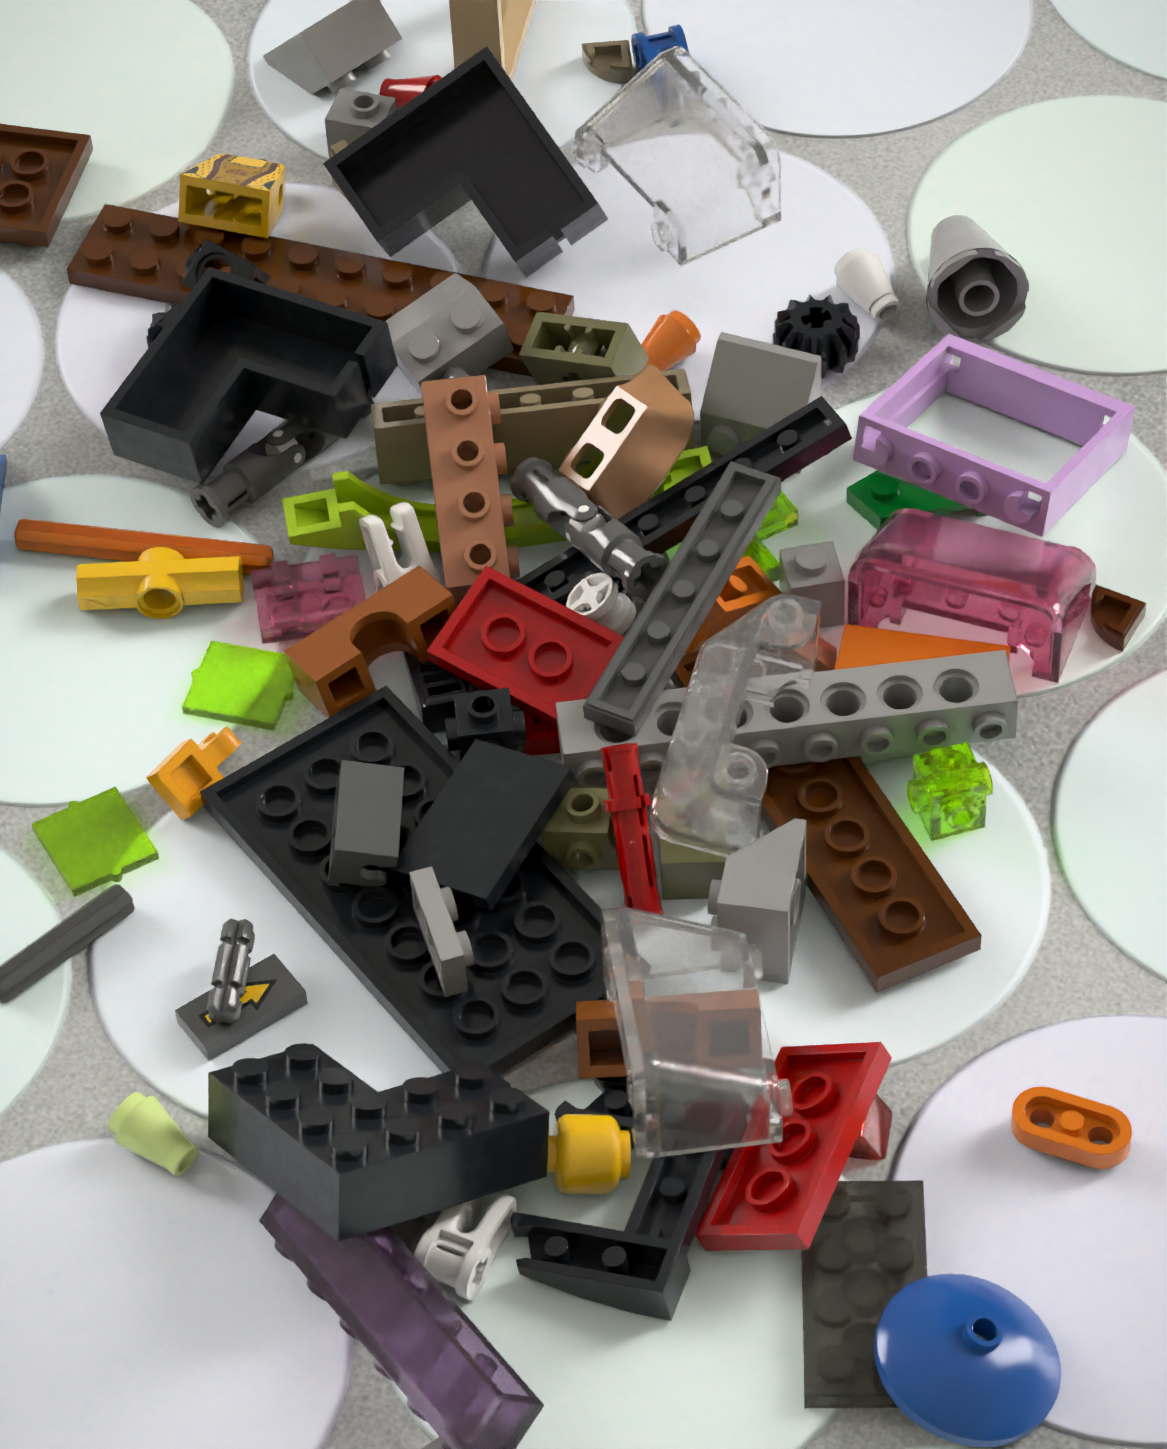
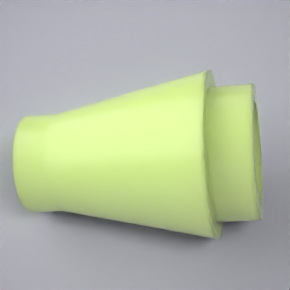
[108,1092,199,1177]

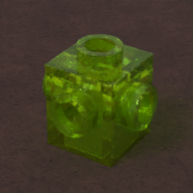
[906,742,993,841]

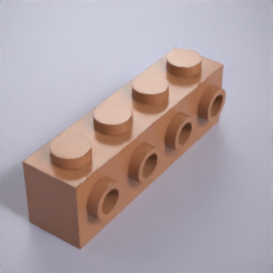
[421,375,520,602]

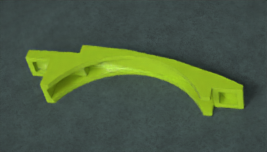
[282,416,711,553]

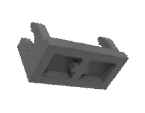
[328,760,404,887]

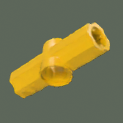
[76,547,244,619]

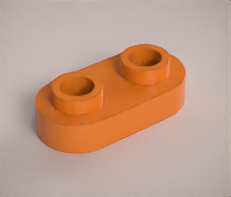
[1011,1086,1132,1169]

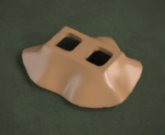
[558,365,695,519]

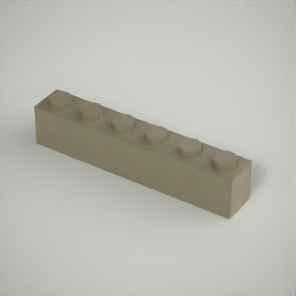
[371,369,695,486]

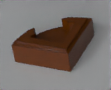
[1090,584,1146,652]

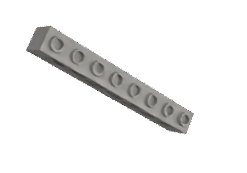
[556,650,1018,788]

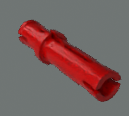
[600,742,663,921]

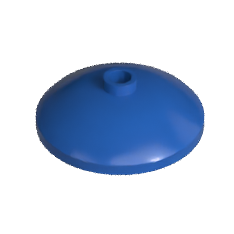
[874,1273,1061,1447]

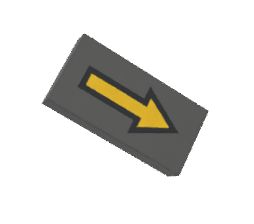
[175,954,308,1061]

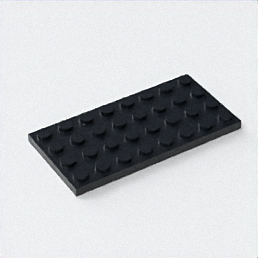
[200,686,655,1075]

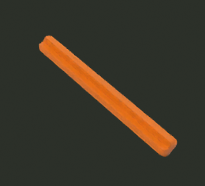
[14,518,274,577]

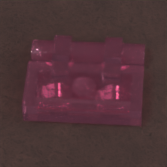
[251,552,366,644]

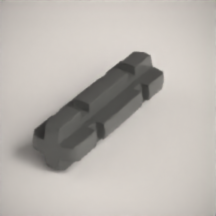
[207,918,255,1024]

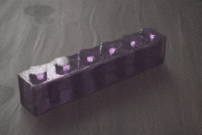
[259,1193,544,1449]

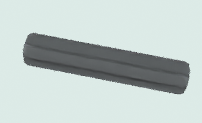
[0,884,135,1003]

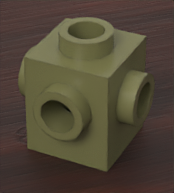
[541,787,619,871]

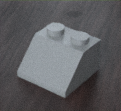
[263,0,402,95]
[385,273,514,397]
[700,332,821,474]
[707,819,806,984]

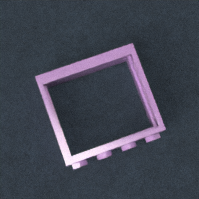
[853,334,1136,537]

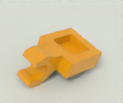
[146,726,241,820]

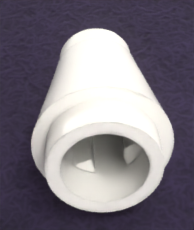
[834,247,901,323]

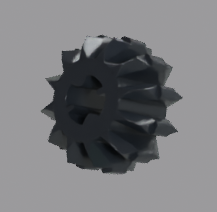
[773,293,860,379]

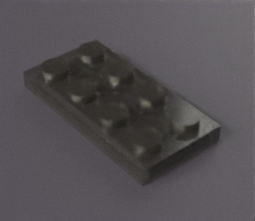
[801,1180,928,1408]

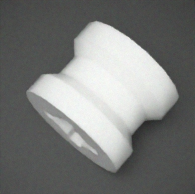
[566,573,636,635]

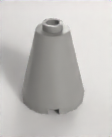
[926,215,1029,342]

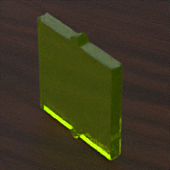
[182,640,295,730]
[31,786,159,897]

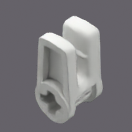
[358,502,442,592]
[411,1194,517,1300]

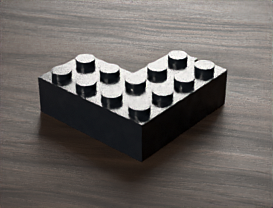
[323,46,608,278]
[100,267,398,485]
[208,1043,550,1242]

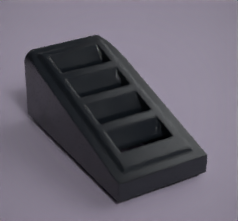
[402,651,474,733]

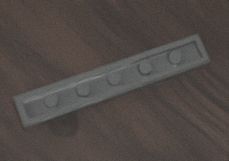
[583,462,781,736]

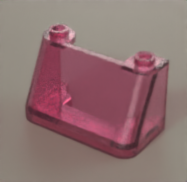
[848,508,1097,683]

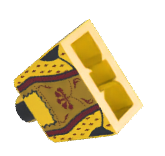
[178,154,285,238]

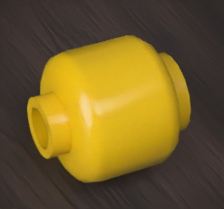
[547,1114,631,1195]

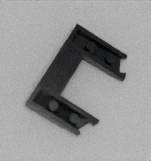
[510,1076,747,1321]

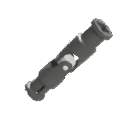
[190,396,374,528]
[510,457,668,599]

